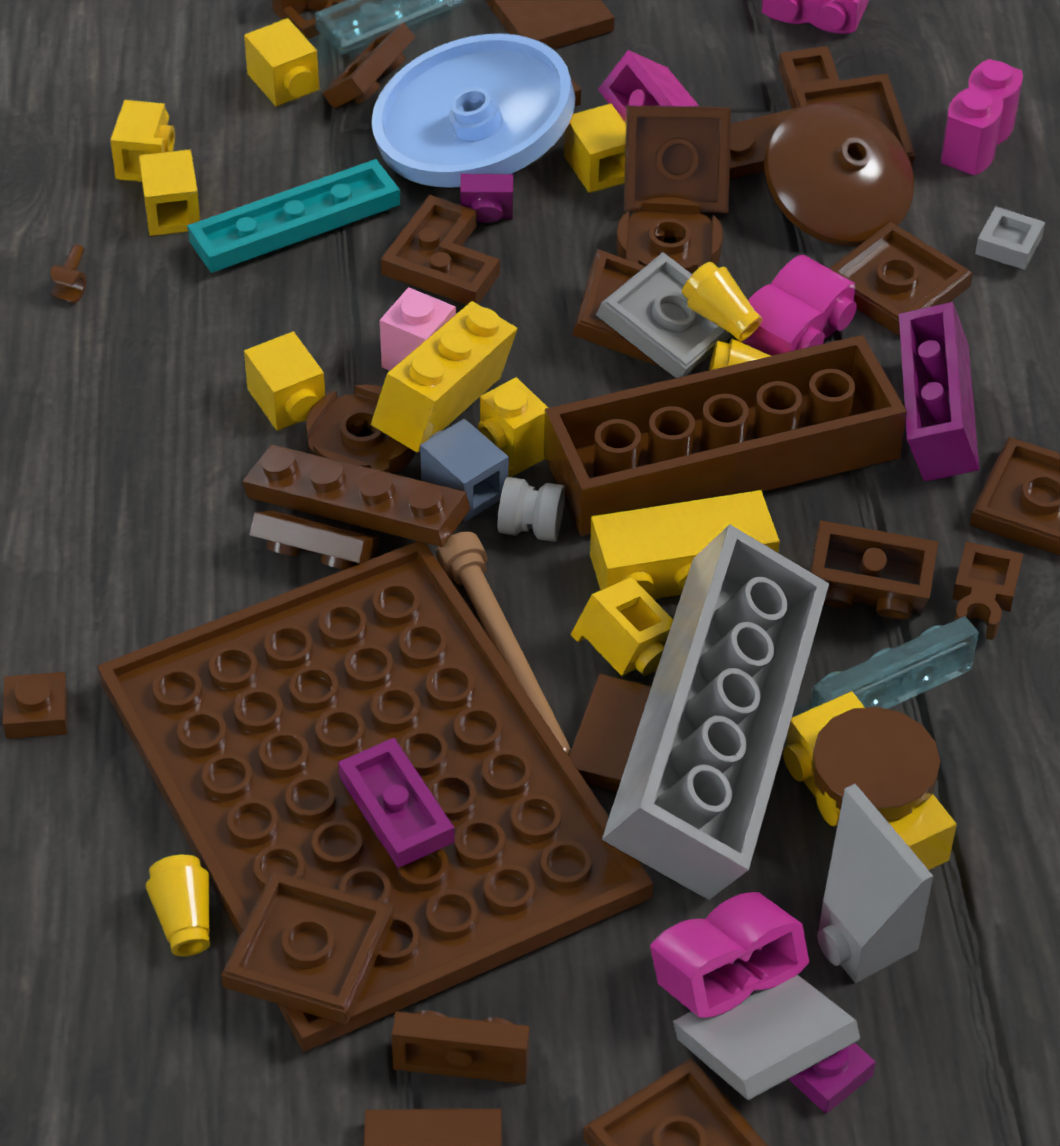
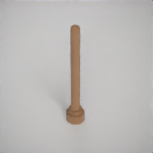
[436,532,571,756]

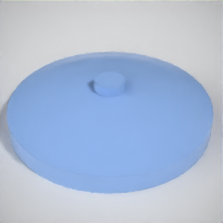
[372,34,575,187]

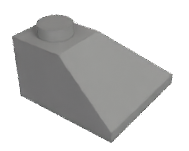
[817,784,933,984]

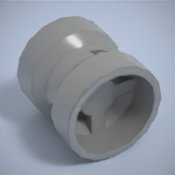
[498,477,565,542]

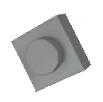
[975,206,1045,270]

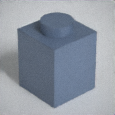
[420,418,508,522]

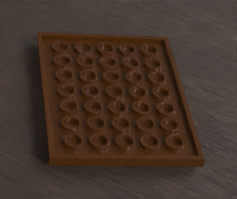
[97,541,654,1053]

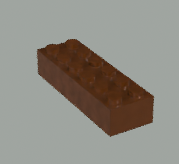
[544,335,907,536]

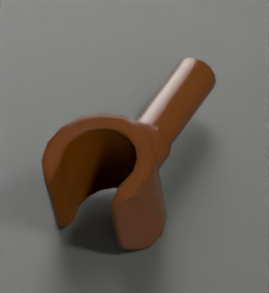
[50,244,86,303]

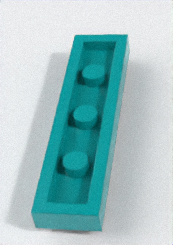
[187,159,400,273]

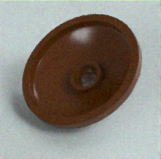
[764,103,914,246]

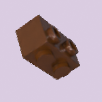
[809,520,939,620]

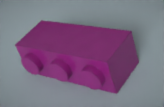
[899,302,979,482]

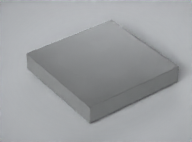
[596,252,733,378]
[673,975,860,1100]

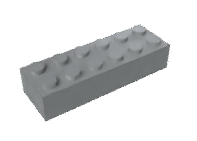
[602,524,829,900]

